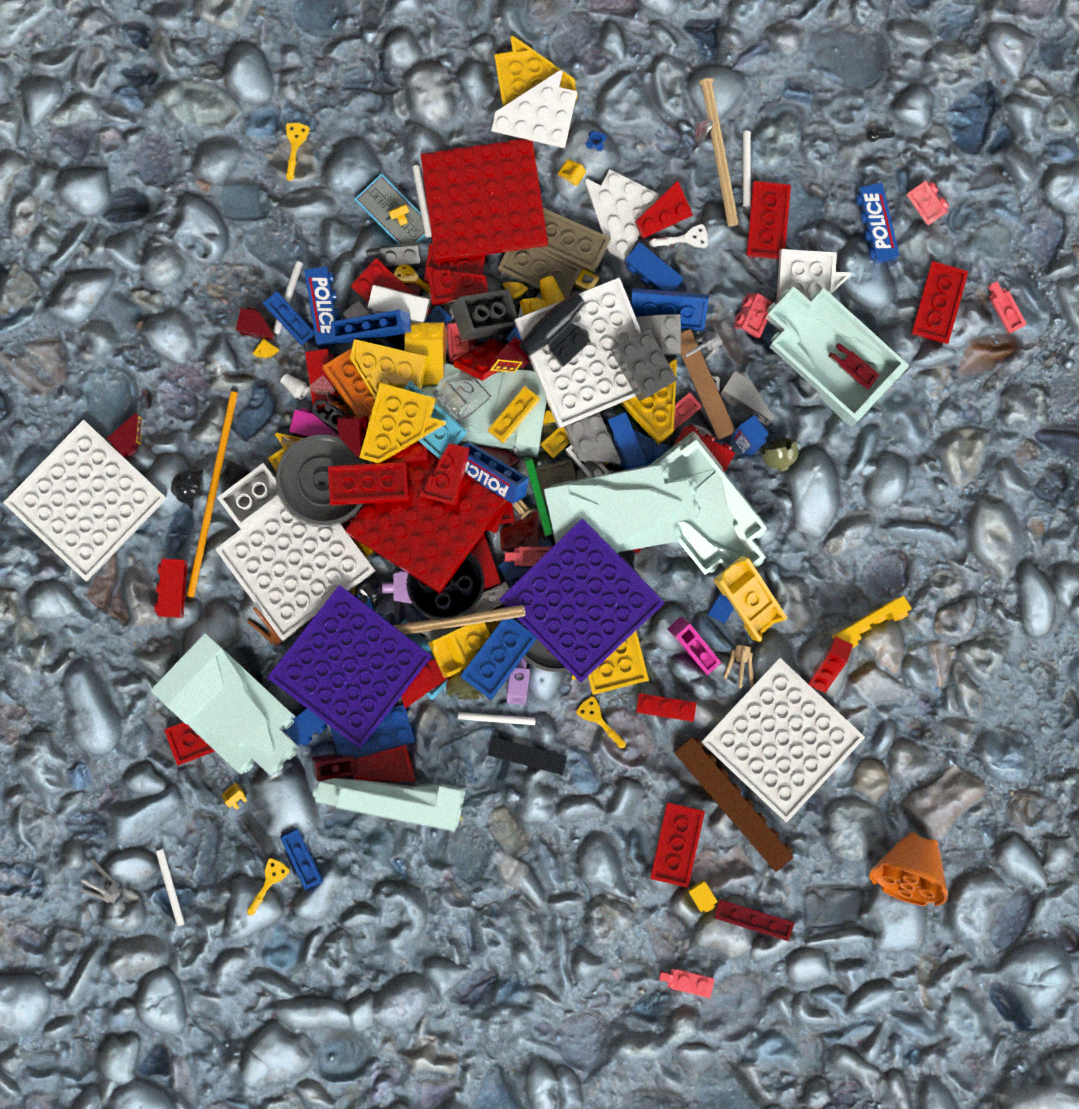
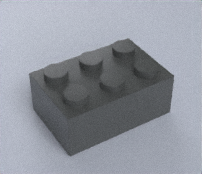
[450,289,518,341]
[611,329,677,401]

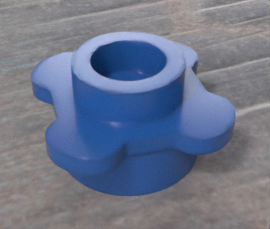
[586,130,607,151]

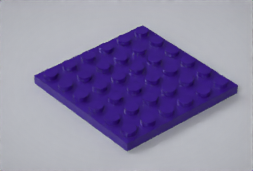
[499,518,665,683]
[267,585,432,749]

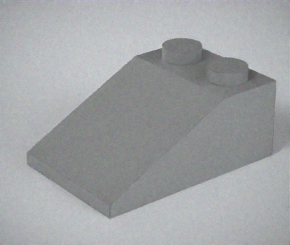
[636,315,681,355]
[720,371,774,426]

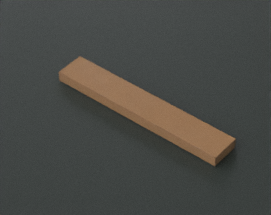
[681,329,735,440]

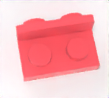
[907,181,949,225]
[733,293,773,338]
[447,323,478,363]

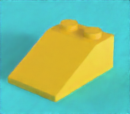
[405,323,448,385]

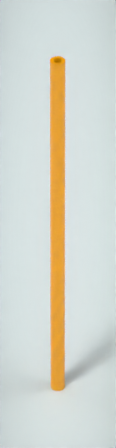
[187,391,238,597]

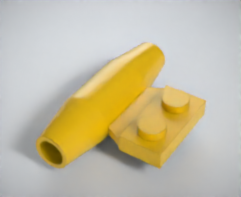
[519,276,565,316]

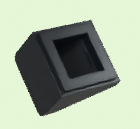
[220,461,250,485]

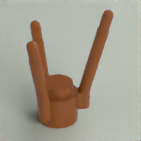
[247,607,283,646]

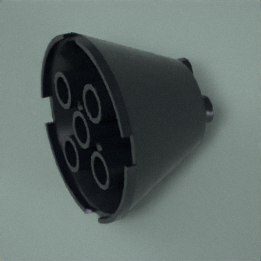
[406,552,485,620]

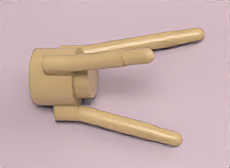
[723,645,754,688]

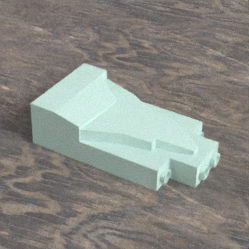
[766,287,909,427]
[421,364,547,458]
[648,431,767,575]
[544,462,701,552]
[150,633,299,775]
[313,778,466,831]

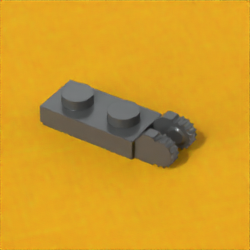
[366,243,421,266]

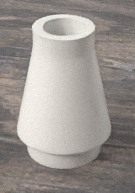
[280,373,309,399]

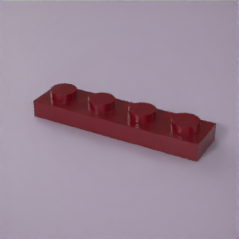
[714,899,794,941]

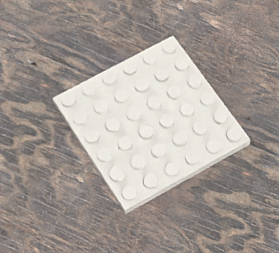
[514,278,642,429]
[3,420,167,581]
[215,500,376,641]
[701,658,865,823]

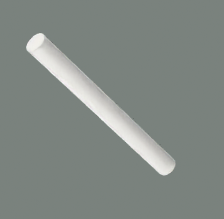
[743,131,751,207]
[412,165,432,237]
[272,261,303,335]
[458,712,535,725]
[156,849,185,926]

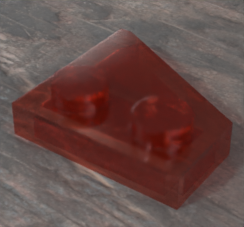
[500,511,539,551]

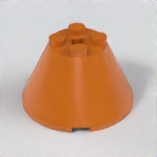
[869,832,948,906]

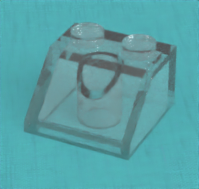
[432,371,492,421]
[493,848,529,891]

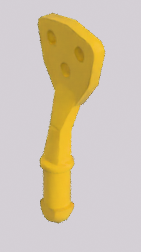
[286,123,310,181]
[394,264,430,294]
[576,697,626,748]
[247,858,290,916]

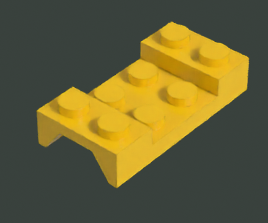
[713,556,787,642]
[831,596,912,648]
[428,620,501,678]

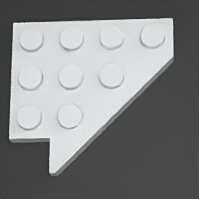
[491,71,577,148]
[585,170,660,262]
[776,249,851,304]

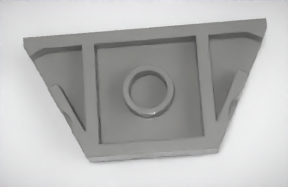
[564,412,621,466]

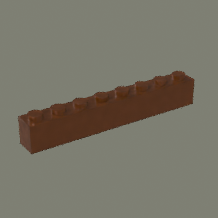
[673,737,794,872]

